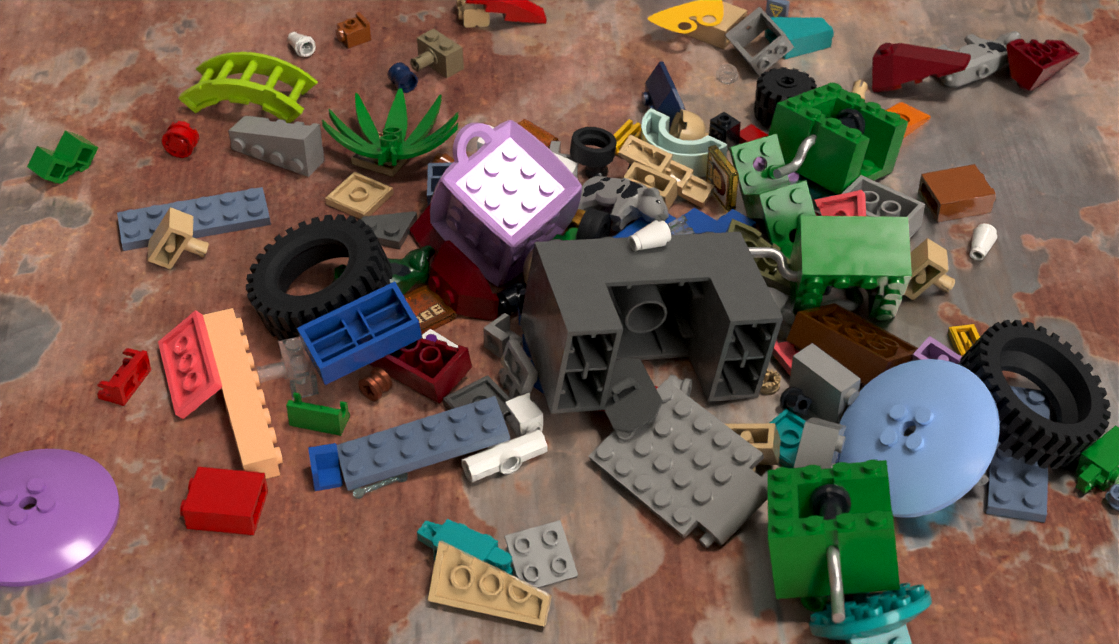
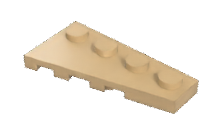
[428,541,552,626]

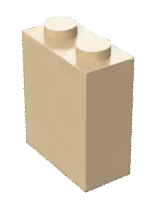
[679,0,747,49]

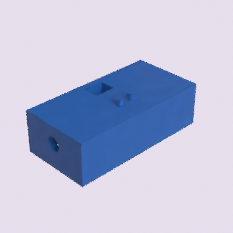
[297,282,422,385]

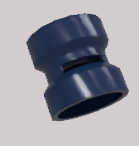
[388,62,418,93]

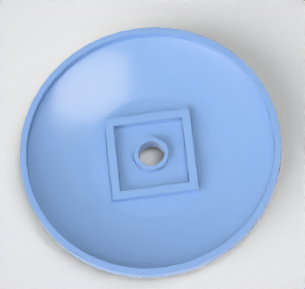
[839,359,999,518]

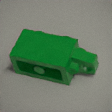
[1076,425,1119,493]

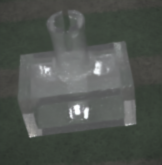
[256,336,319,400]

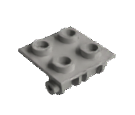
[504,520,578,588]

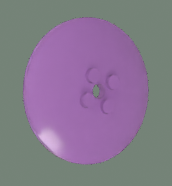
[0,449,120,587]

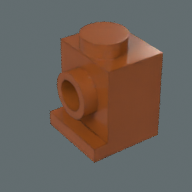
[335,12,371,49]

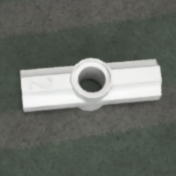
[462,430,548,482]

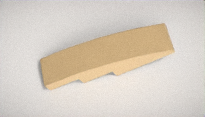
[618,135,714,208]

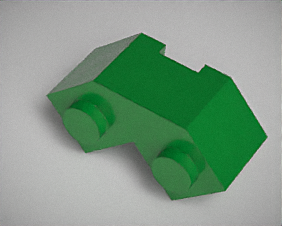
[27,130,99,184]

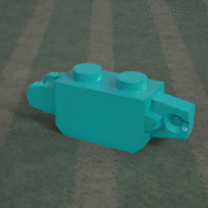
[417,519,513,575]

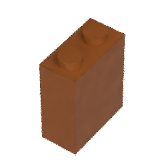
[918,164,996,223]

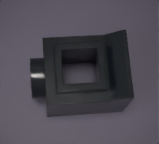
[709,112,741,151]

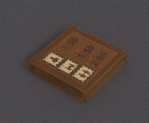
[403,284,456,335]

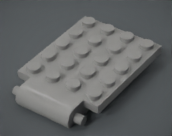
[588,380,768,548]

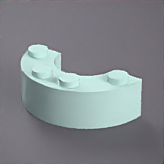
[641,108,727,178]

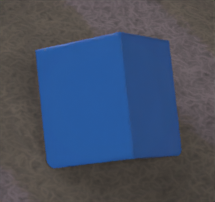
[308,443,343,491]

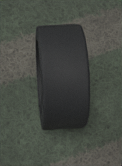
[570,127,617,167]

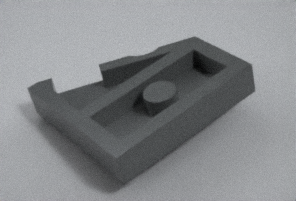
[361,211,417,249]

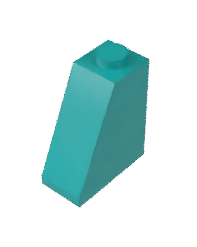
[764,17,834,59]

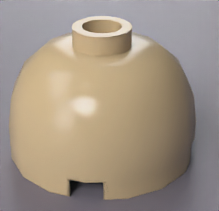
[669,109,709,141]

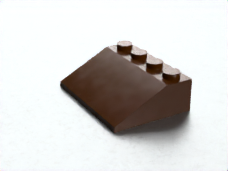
[787,303,918,387]

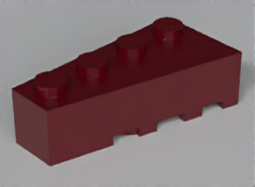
[369,337,472,404]

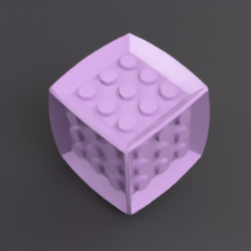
[430,120,582,287]

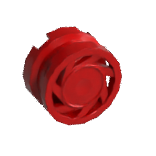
[161,121,199,158]

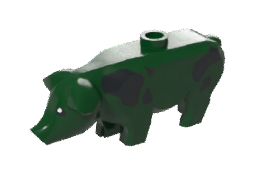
[331,245,435,295]

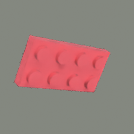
[158,310,222,419]

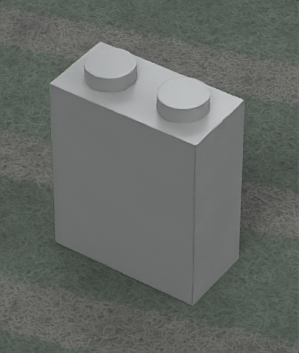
[789,343,861,424]

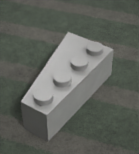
[228,116,325,177]

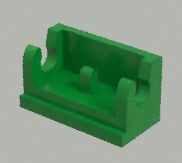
[286,392,350,436]

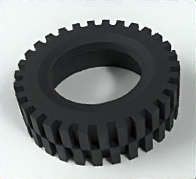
[246,214,393,346]
[958,320,1111,469]

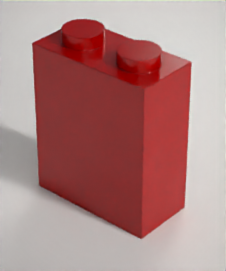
[180,467,268,535]

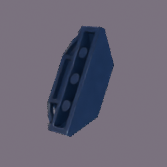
[642,61,686,132]

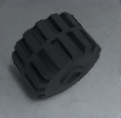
[754,67,817,126]

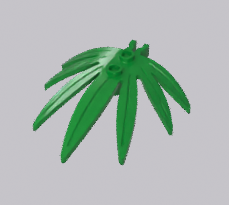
[322,88,458,166]

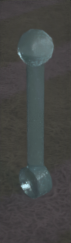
[353,473,408,499]

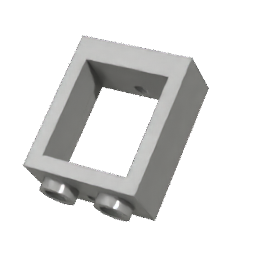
[725,7,794,75]

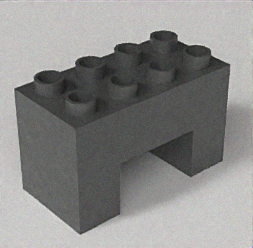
[520,232,783,414]

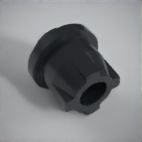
[780,387,812,415]

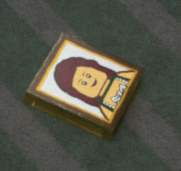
[706,145,739,213]

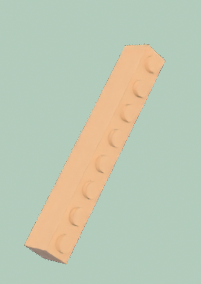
[203,308,283,479]

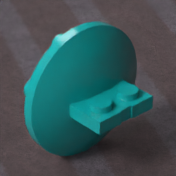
[809,583,932,644]

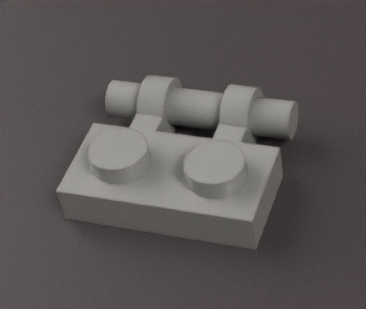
[498,340,538,399]

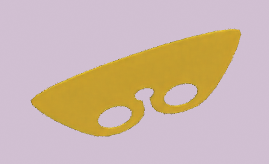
[647,0,724,34]

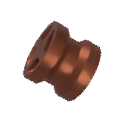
[358,367,393,402]

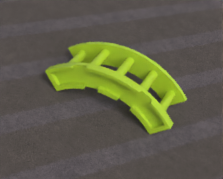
[178,52,318,123]

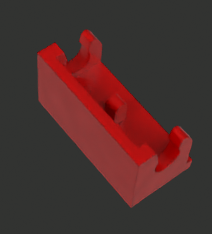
[97,348,151,406]

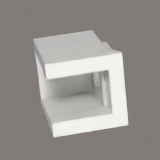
[505,392,543,437]

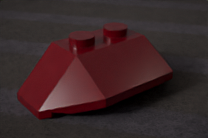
[428,240,499,321]

